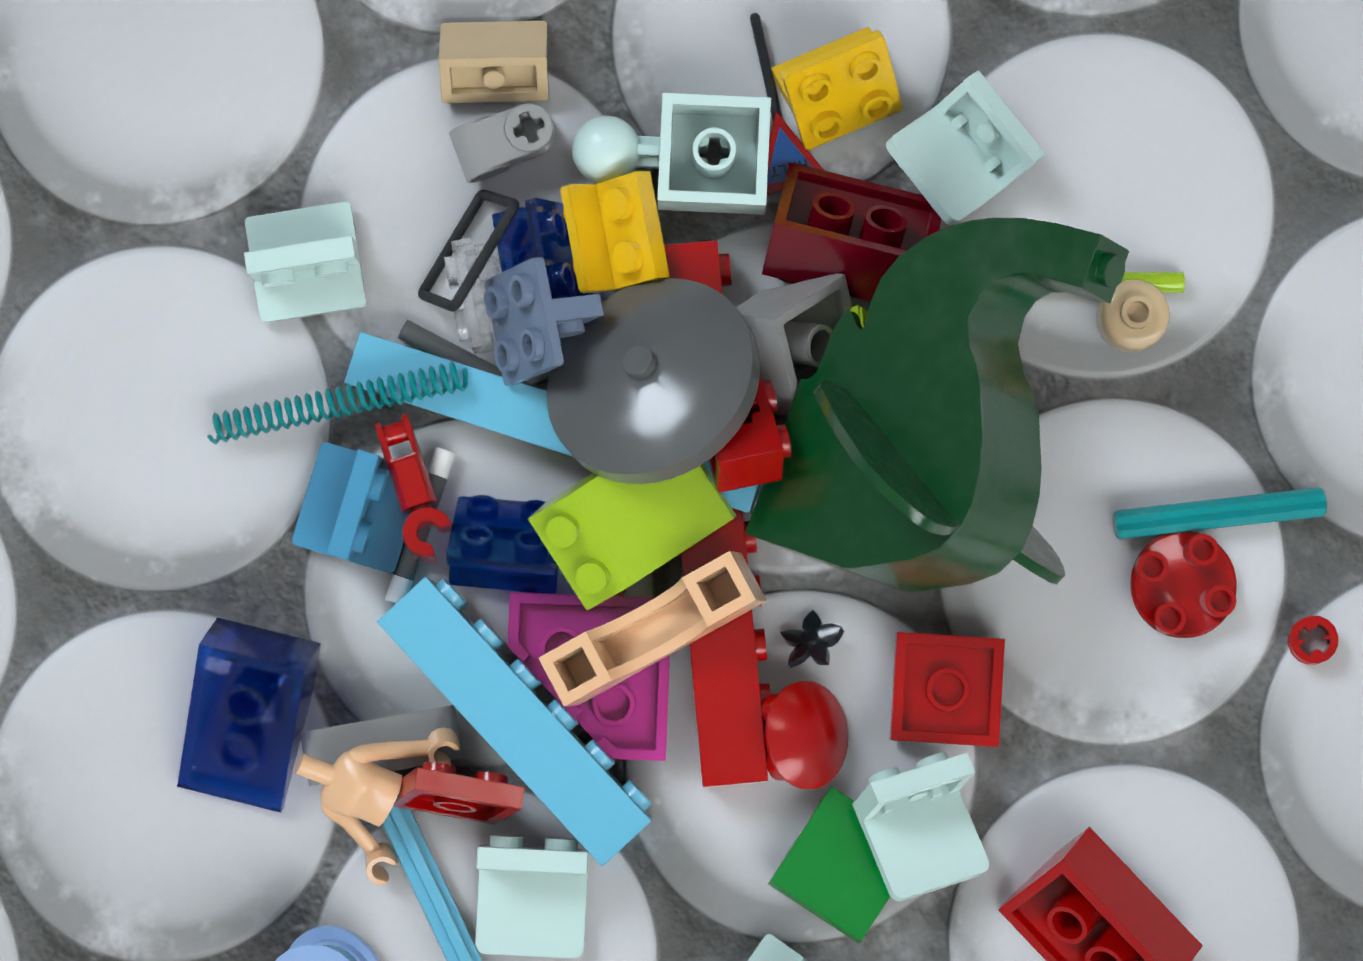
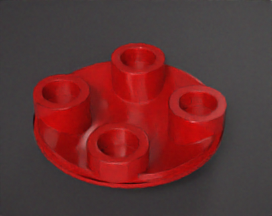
[1130,531,1237,638]
[762,681,848,790]

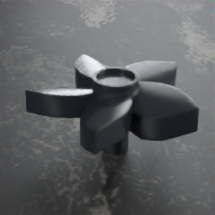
[780,610,844,668]

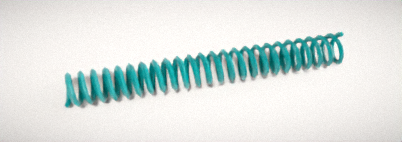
[207,361,468,444]

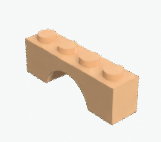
[539,551,767,707]

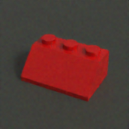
[998,826,1203,961]

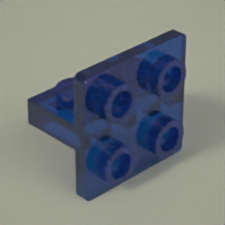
[492,198,594,299]
[446,495,559,594]

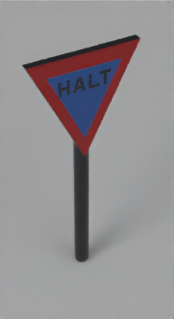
[750,13,824,195]

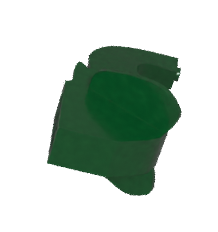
[745,218,1129,593]

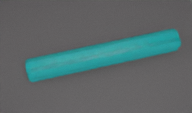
[1113,487,1327,539]

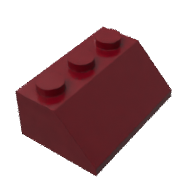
[762,162,941,302]

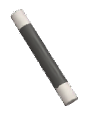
[384,447,456,604]

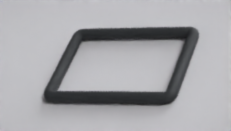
[418,189,519,312]

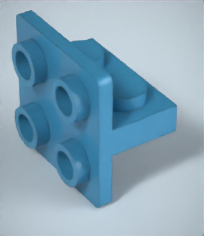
[292,442,410,574]

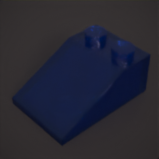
[177,617,321,813]

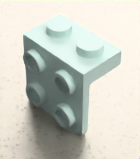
[886,70,1045,225]
[852,752,989,901]
[475,835,589,959]

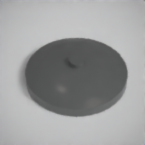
[547,278,760,484]

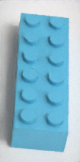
[377,577,652,866]

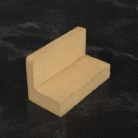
[439,21,549,103]

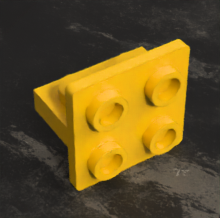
[771,26,903,150]
[560,171,670,293]

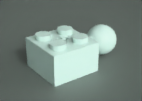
[572,93,771,215]

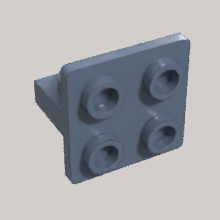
[484,257,604,386]

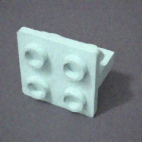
[244,201,367,323]

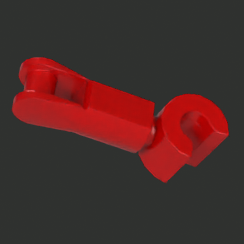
[374,413,454,563]

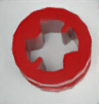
[1288,616,1338,665]

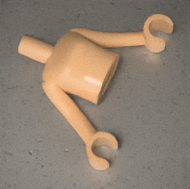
[294,727,460,885]

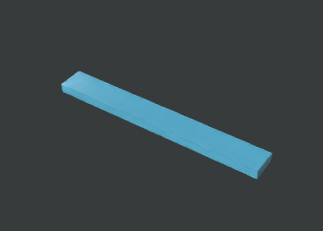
[344,332,761,514]

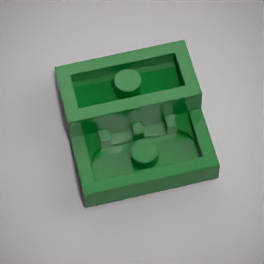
[768,786,890,944]

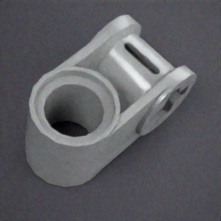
[449,103,557,183]

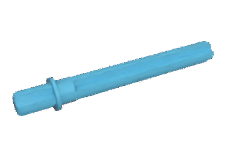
[382,807,482,961]

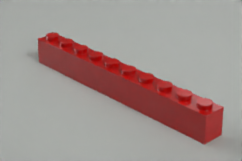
[664,240,771,787]

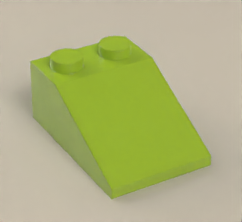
[528,464,736,611]

